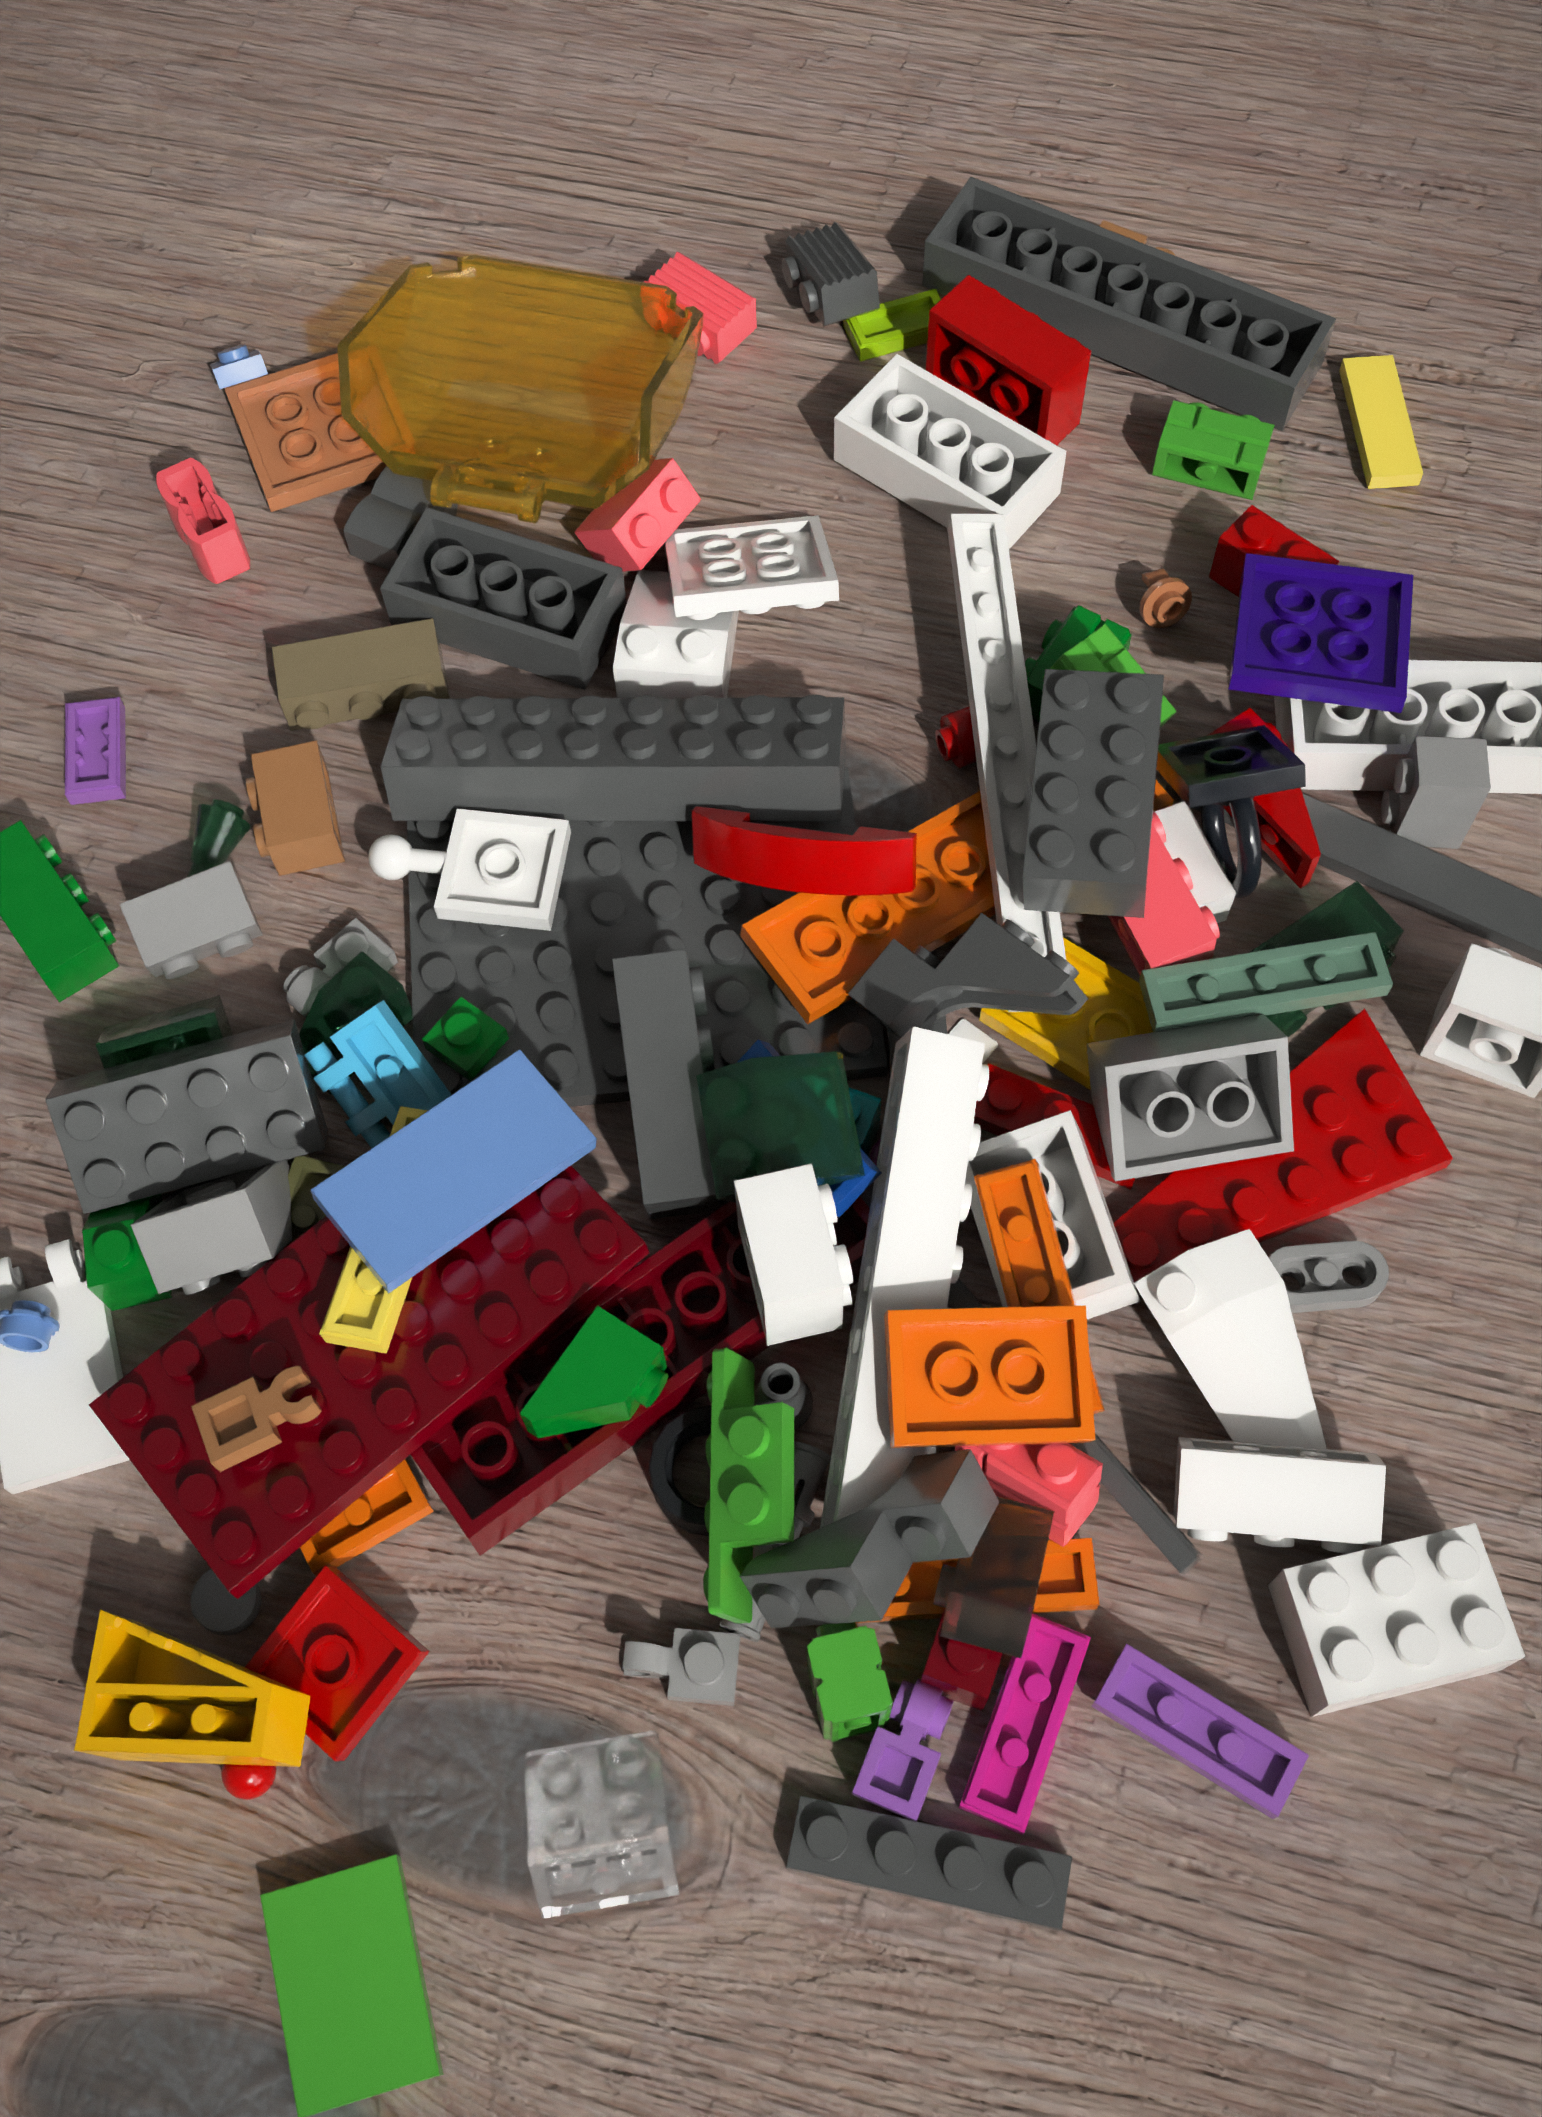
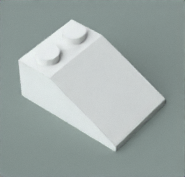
[613,570,739,698]

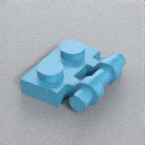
[304,1000,451,1149]

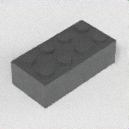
[380,507,627,690]
[1022,669,1164,918]
[612,949,732,1219]
[45,1019,328,1214]

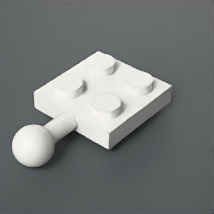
[368,809,571,931]

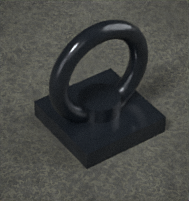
[1157,725,1306,898]

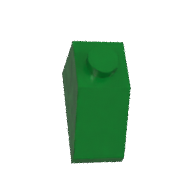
[82,1193,172,1311]
[519,1306,668,1439]

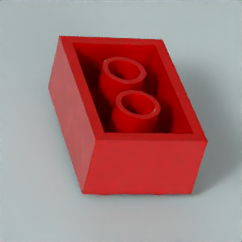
[926,275,1091,445]

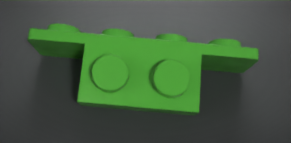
[703,1348,794,1624]

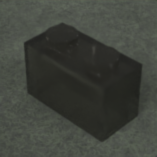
[933,1496,1054,1658]

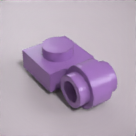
[852,1678,954,1822]

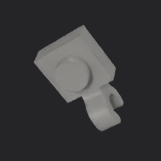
[622,1628,740,1706]

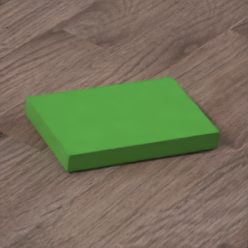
[260,1854,444,2117]

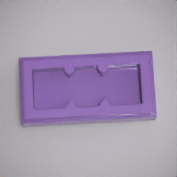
[65,697,126,805]

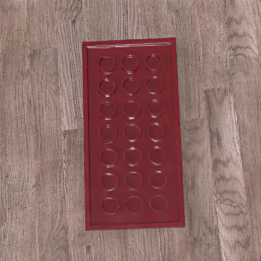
[89,1166,650,1599]

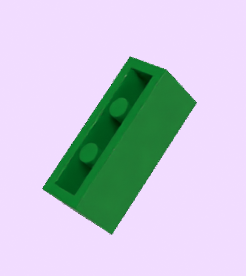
[0,820,119,1003]

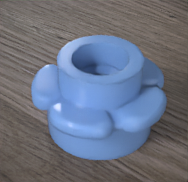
[0,1300,60,1352]

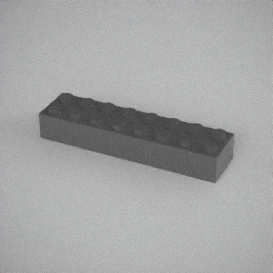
[922,177,1336,431]
[381,695,846,821]

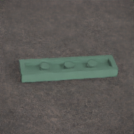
[1139,932,1393,1032]

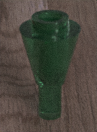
[187,799,251,877]

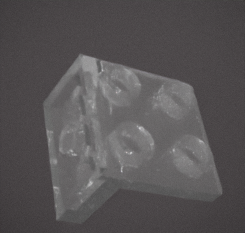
[525,1731,680,1919]

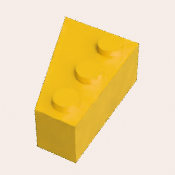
[74,1609,310,1767]

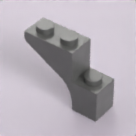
[848,913,1088,1038]
[740,1449,999,1628]

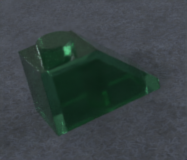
[299,951,413,1095]

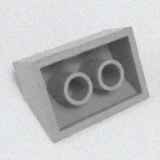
[1087,1014,1294,1181]

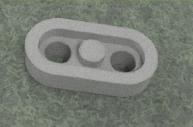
[1269,1241,1389,1313]

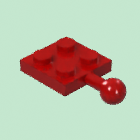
[221,1565,430,1800]

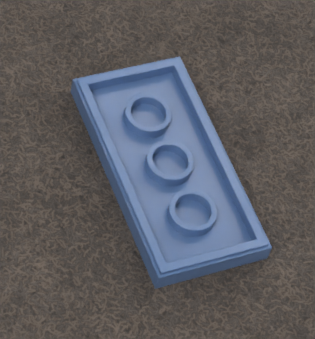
[311,1049,596,1294]

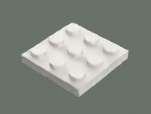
[665,515,839,620]

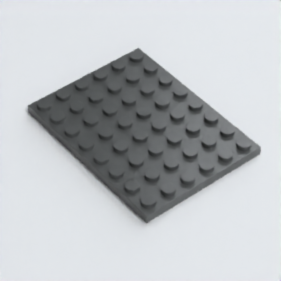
[407,767,888,1107]

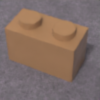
[246,740,345,876]

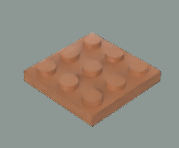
[224,344,417,512]

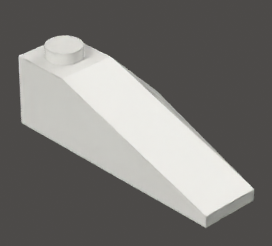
[1134,1229,1327,1449]

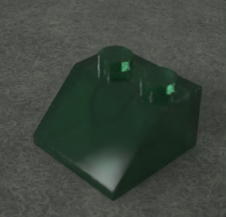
[696,1051,865,1203]

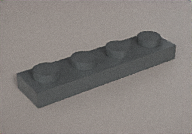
[786,1796,1072,1931]

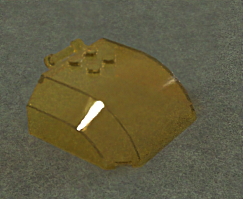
[338,255,704,524]

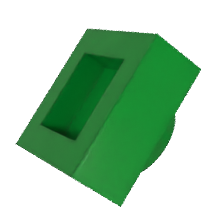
[422,997,509,1081]

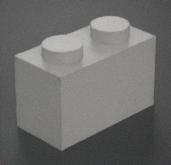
[1381,736,1491,849]
[120,861,263,979]

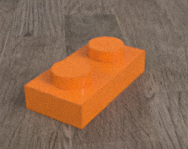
[300,1458,434,1577]

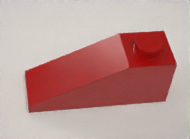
[1208,708,1321,889]

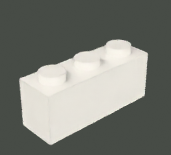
[1173,1437,1386,1554]

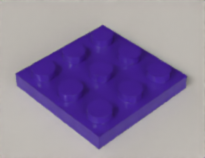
[1228,553,1414,713]

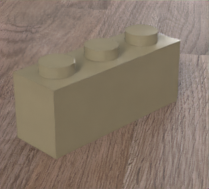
[272,618,450,731]

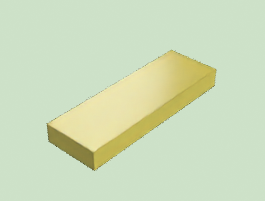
[1339,355,1423,489]

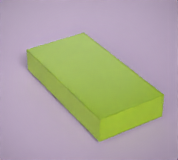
[843,289,941,362]

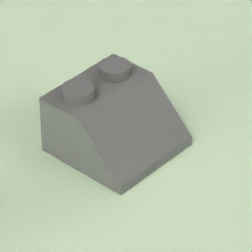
[131,1160,292,1295]

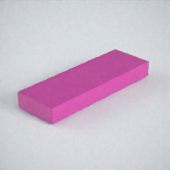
[958,1612,1091,1835]

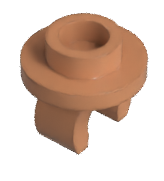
[1139,568,1192,628]

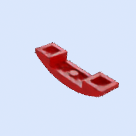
[692,806,917,896]

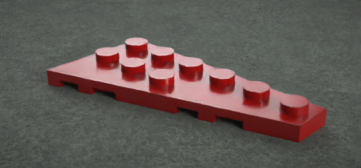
[1114,1008,1453,1292]

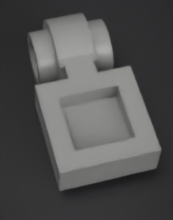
[283,918,398,1020]

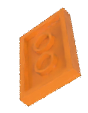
[884,1305,1095,1448]

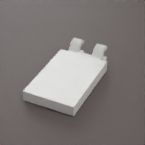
[0,1239,130,1494]

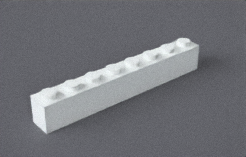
[820,1026,989,1528]

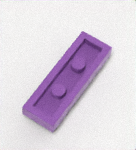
[1092,1644,1309,1819]

